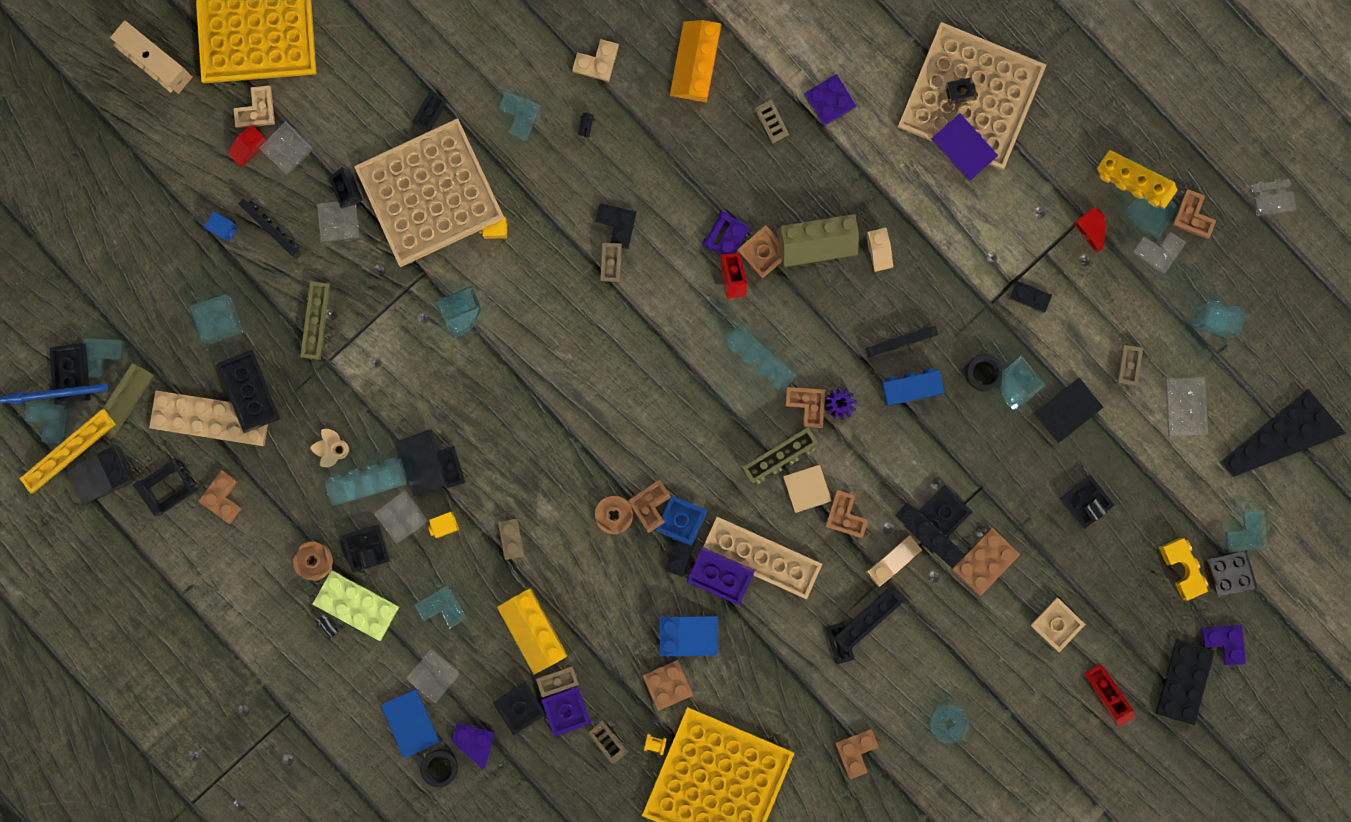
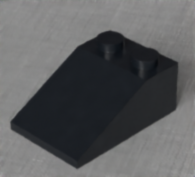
[67,446,136,506]

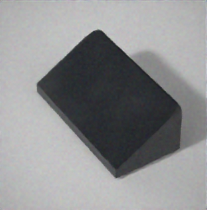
[329,167,363,209]

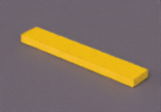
[19,409,116,494]

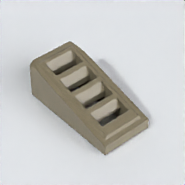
[755,100,789,144]
[588,721,629,764]

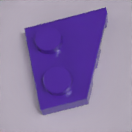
[452,722,495,769]

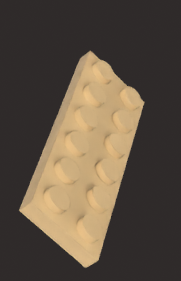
[149,391,268,446]
[703,517,822,599]

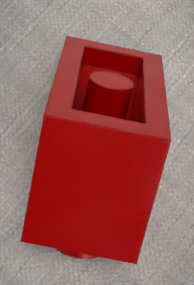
[228,124,269,167]
[1073,207,1106,253]
[721,253,748,299]

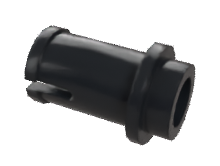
[578,113,595,138]
[316,614,339,639]

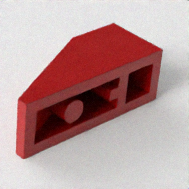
[1085,664,1135,728]

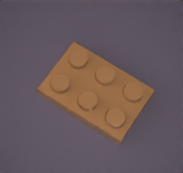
[952,528,1020,596]

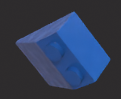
[660,616,718,656]

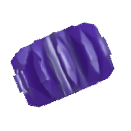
[824,387,857,420]

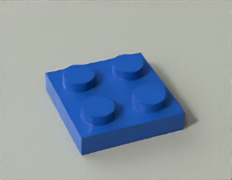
[656,496,707,546]

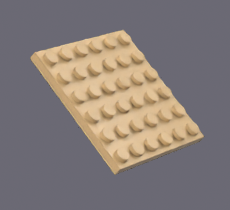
[898,22,1046,170]
[354,118,505,267]

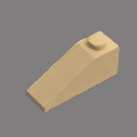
[865,535,922,587]

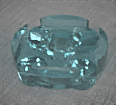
[929,704,969,744]

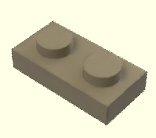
[601,243,622,282]
[1117,345,1143,386]
[498,519,524,560]
[536,666,579,697]

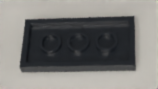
[216,350,280,434]
[1156,640,1215,725]

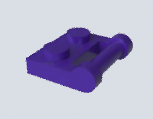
[701,211,750,255]

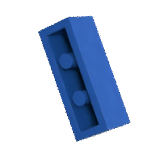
[881,368,945,406]

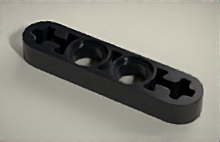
[865,325,939,358]

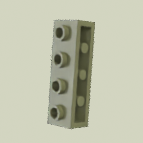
[742,427,818,485]

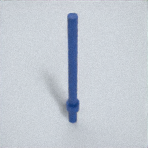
[0,384,108,404]

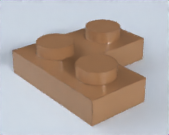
[1172,189,1216,239]
[785,387,825,428]
[198,470,242,524]
[628,480,671,533]
[825,490,868,538]
[835,728,878,779]

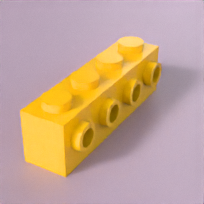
[1097,150,1177,209]

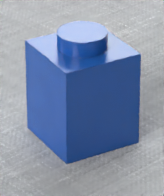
[204,212,237,242]

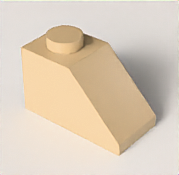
[866,228,893,272]

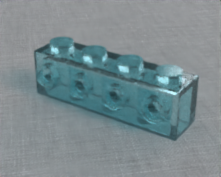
[726,325,797,391]
[325,458,408,506]

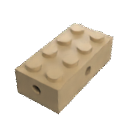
[110,20,193,94]

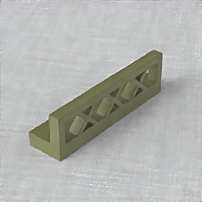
[102,363,154,440]

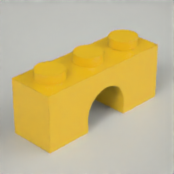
[1159,538,1208,601]

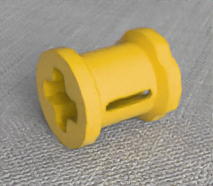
[644,734,666,755]

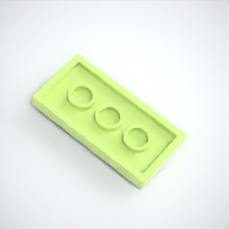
[313,570,399,641]

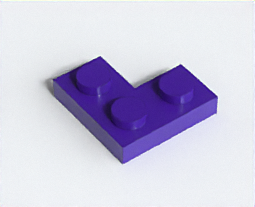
[1202,625,1246,665]

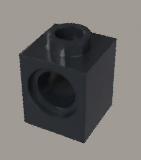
[945,78,976,105]

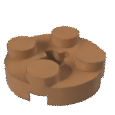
[595,496,633,534]
[293,542,333,581]

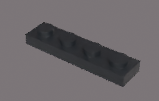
[238,199,301,259]
[895,502,965,568]
[833,587,903,653]

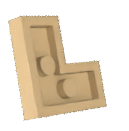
[572,39,619,82]
[234,86,275,129]

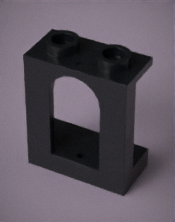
[133,458,197,516]

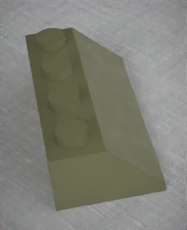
[777,214,859,267]

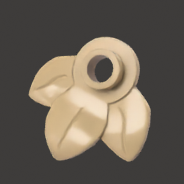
[310,429,349,467]

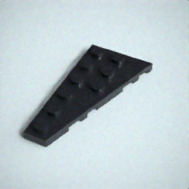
[1219,389,1346,477]

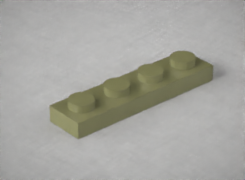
[300,281,330,360]

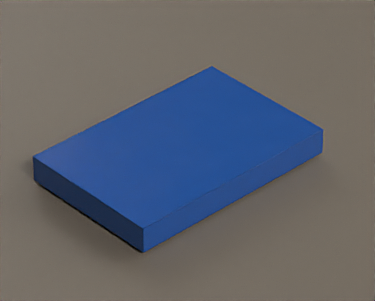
[381,689,440,758]

